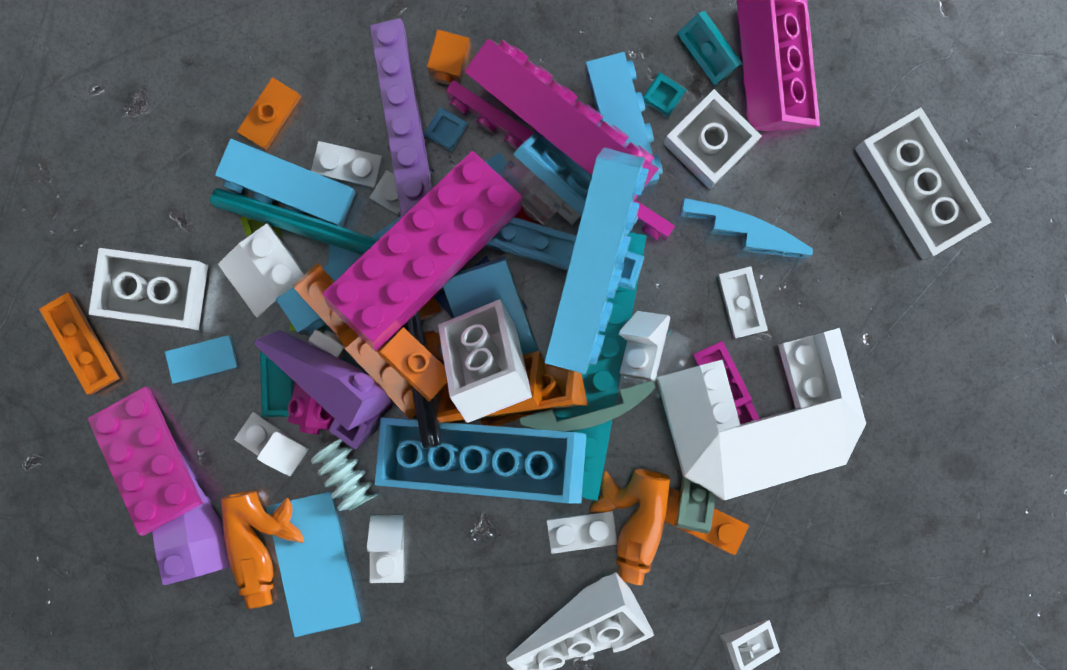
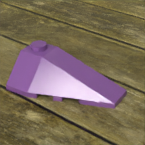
[254,330,393,430]
[152,451,230,585]

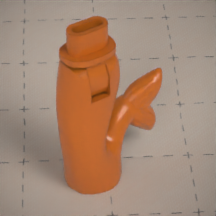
[589,469,670,585]
[221,490,304,609]

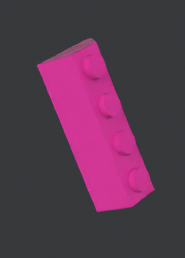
[737,0,820,132]

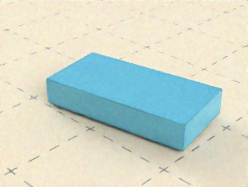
[165,335,239,384]

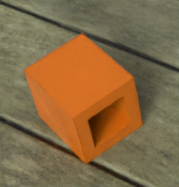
[427,29,471,85]

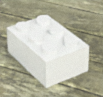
[89,248,208,330]
[438,299,532,423]

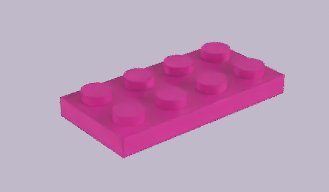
[87,386,203,536]

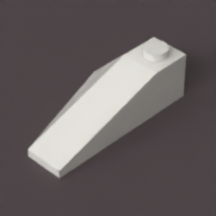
[506,572,654,670]

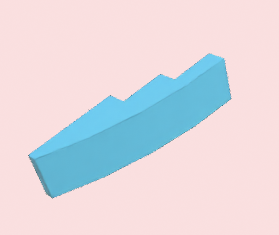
[679,198,813,259]

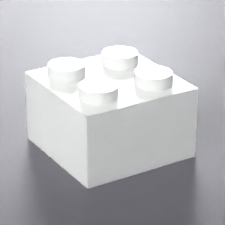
[663,89,762,189]

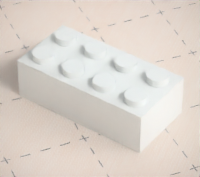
[855,107,991,261]

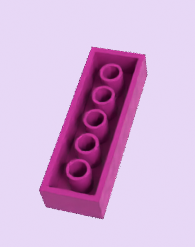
[464,39,659,201]
[323,150,522,352]

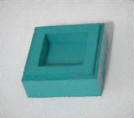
[643,72,687,119]

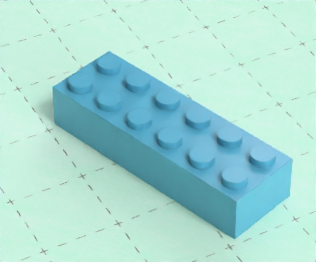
[545,147,649,374]
[375,418,587,503]

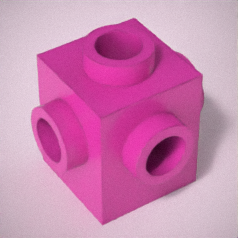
[288,383,334,435]

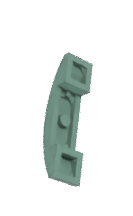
[519,381,655,431]

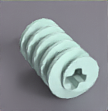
[311,439,379,511]

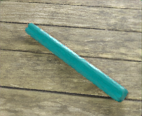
[210,188,379,255]

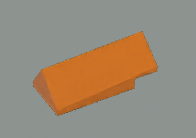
[437,351,588,423]

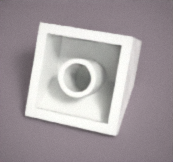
[218,224,306,318]

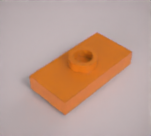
[237,77,301,151]
[378,327,447,401]

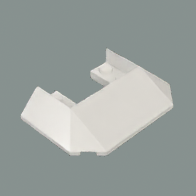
[656,328,866,500]

